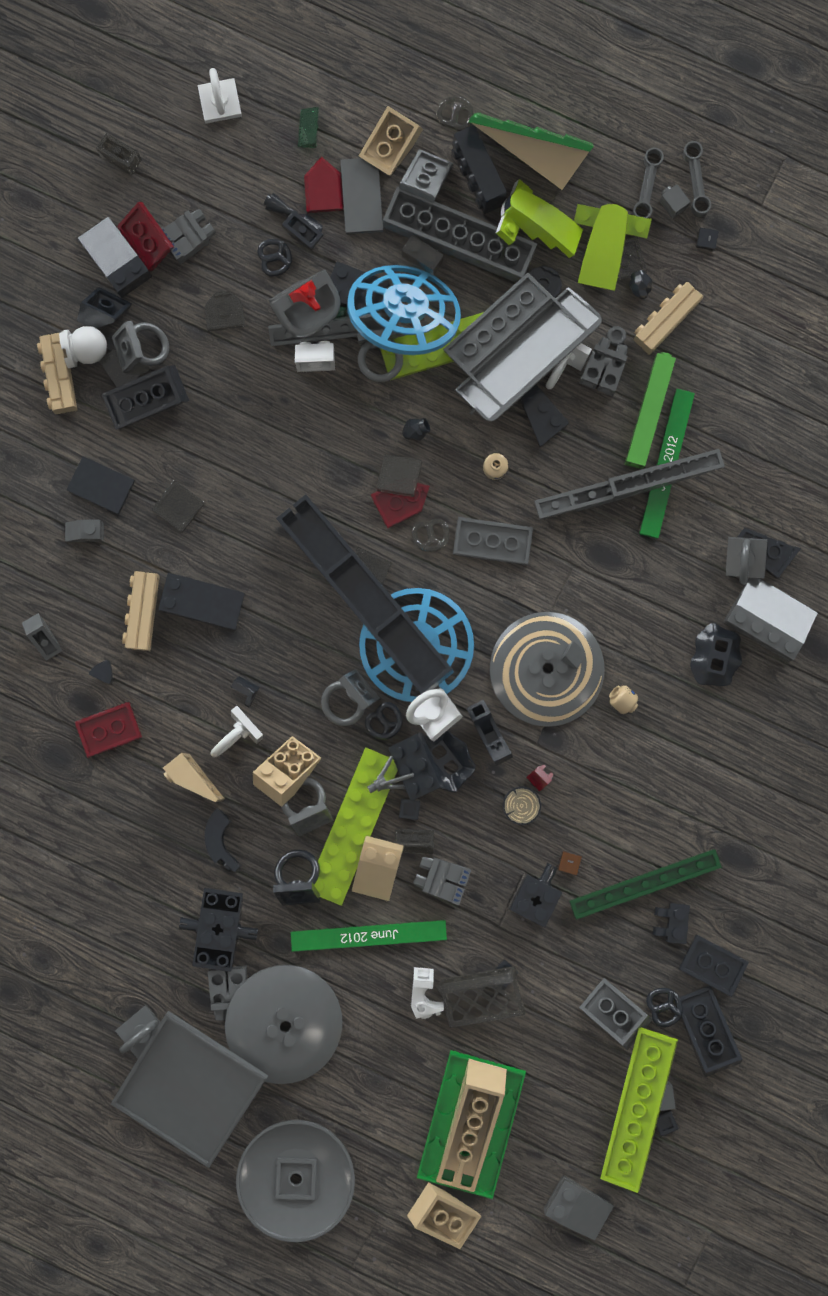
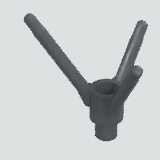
[367,756,414,793]

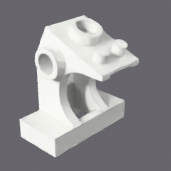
[411,967,444,1019]

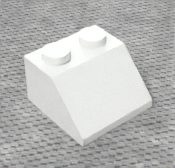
[295,341,335,372]

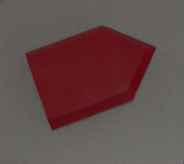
[304,156,344,213]
[371,478,430,529]

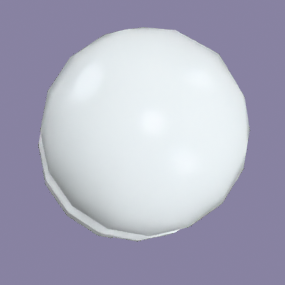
[59,326,107,368]

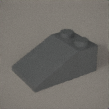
[579,978,652,1050]
[544,1175,614,1240]

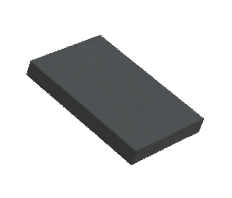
[399,149,453,202]

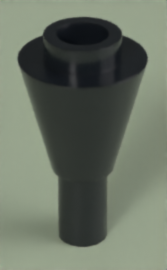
[263,193,298,216]

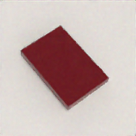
[117,202,174,271]
[74,702,143,758]

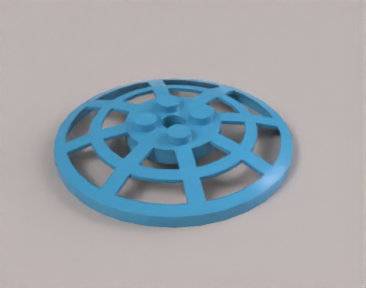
[347,265,461,355]
[359,588,474,702]

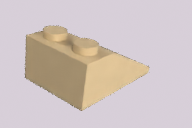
[359,106,423,176]
[352,836,403,901]
[407,1182,481,1249]

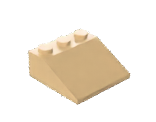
[163,753,225,802]

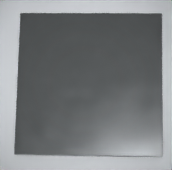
[111,1011,268,1168]

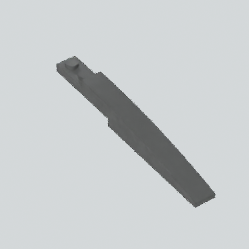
[534,449,725,520]

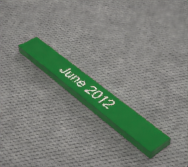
[639,388,695,539]
[291,920,447,951]

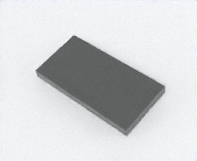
[341,158,383,235]
[453,517,533,566]

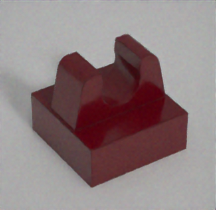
[526,765,553,791]

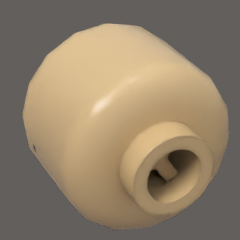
[483,453,508,480]
[609,686,638,714]

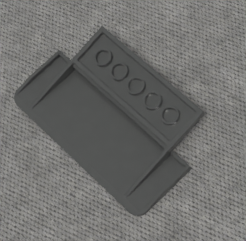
[443,273,602,422]

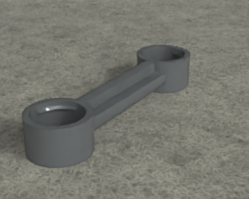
[682,141,711,217]
[632,147,664,219]

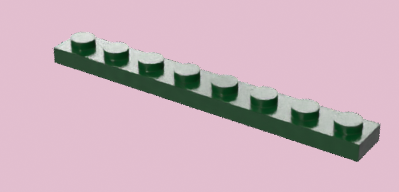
[569,849,722,920]

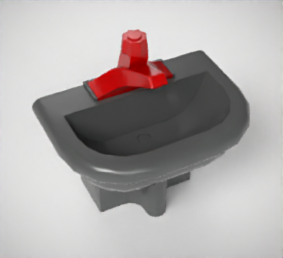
[268,269,340,337]

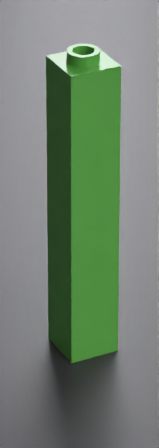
[624,352,676,470]

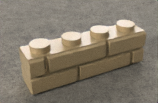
[634,282,703,355]
[37,333,78,414]
[122,571,160,651]

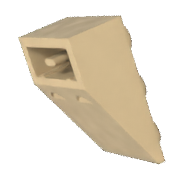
[253,736,321,807]

